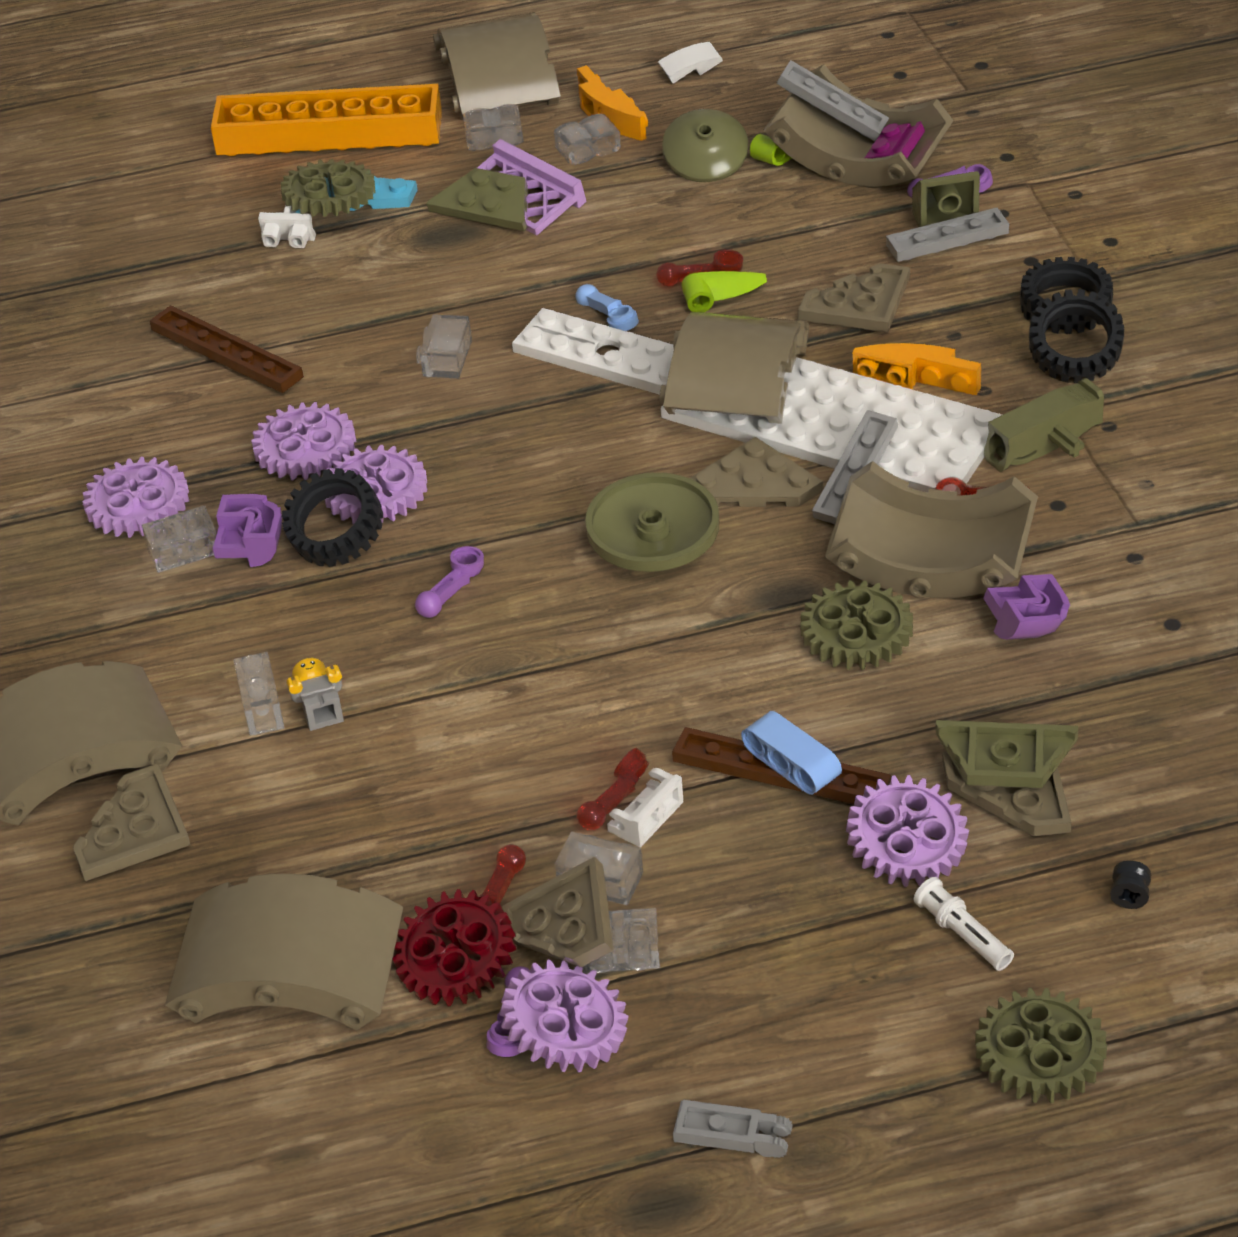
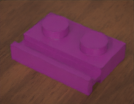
[865,121,925,159]

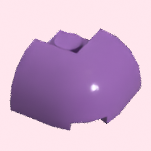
[213,494,282,567]
[983,574,1070,640]

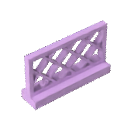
[477,139,587,236]

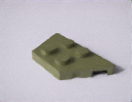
[426,168,528,231]
[936,720,1078,788]

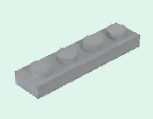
[776,60,889,141]
[886,208,1009,262]
[812,410,898,524]

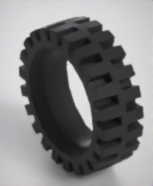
[1020,257,1113,334]
[1029,289,1124,383]
[282,468,383,567]

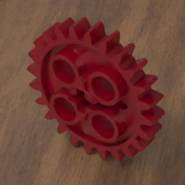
[392,889,516,1007]

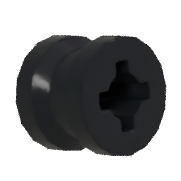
[1110,860,1152,909]

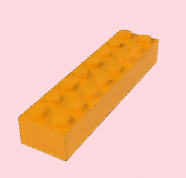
[211,84,442,156]

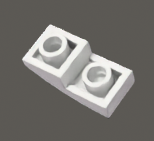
[658,42,723,84]

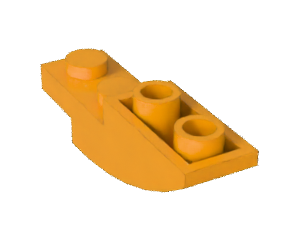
[577,65,648,141]
[853,343,981,396]

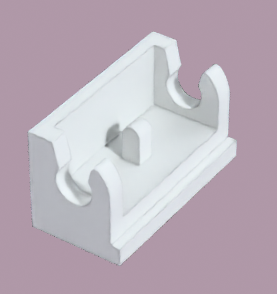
[607,768,684,848]

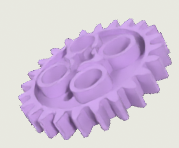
[251,402,356,480]
[325,445,427,524]
[82,457,189,538]
[846,775,969,887]
[499,960,628,1072]

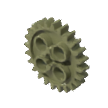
[281,159,376,217]
[800,580,913,670]
[975,988,1107,1103]

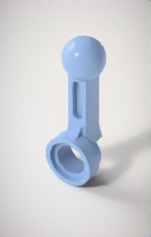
[575,284,639,331]

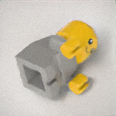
[286,657,344,731]

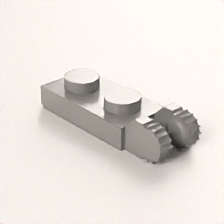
[673,1100,793,1158]

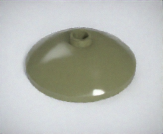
[662,109,748,182]

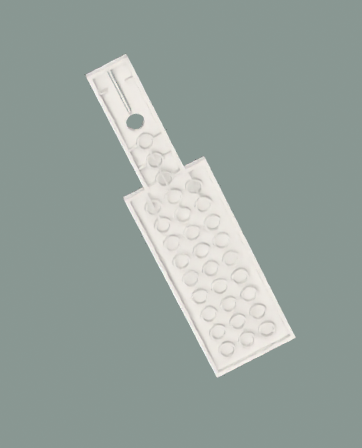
[512,308,1002,494]

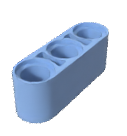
[741,711,842,795]

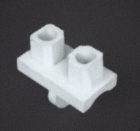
[258,206,316,248]

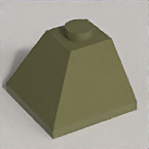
[912,171,980,227]

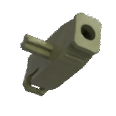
[984,378,1104,472]

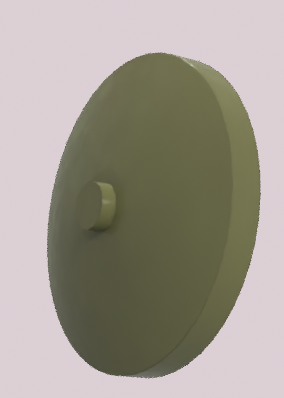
[585,473,720,572]

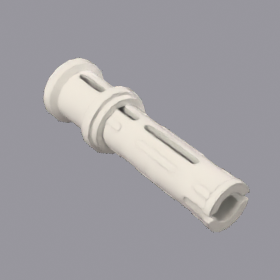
[914,877,1014,971]

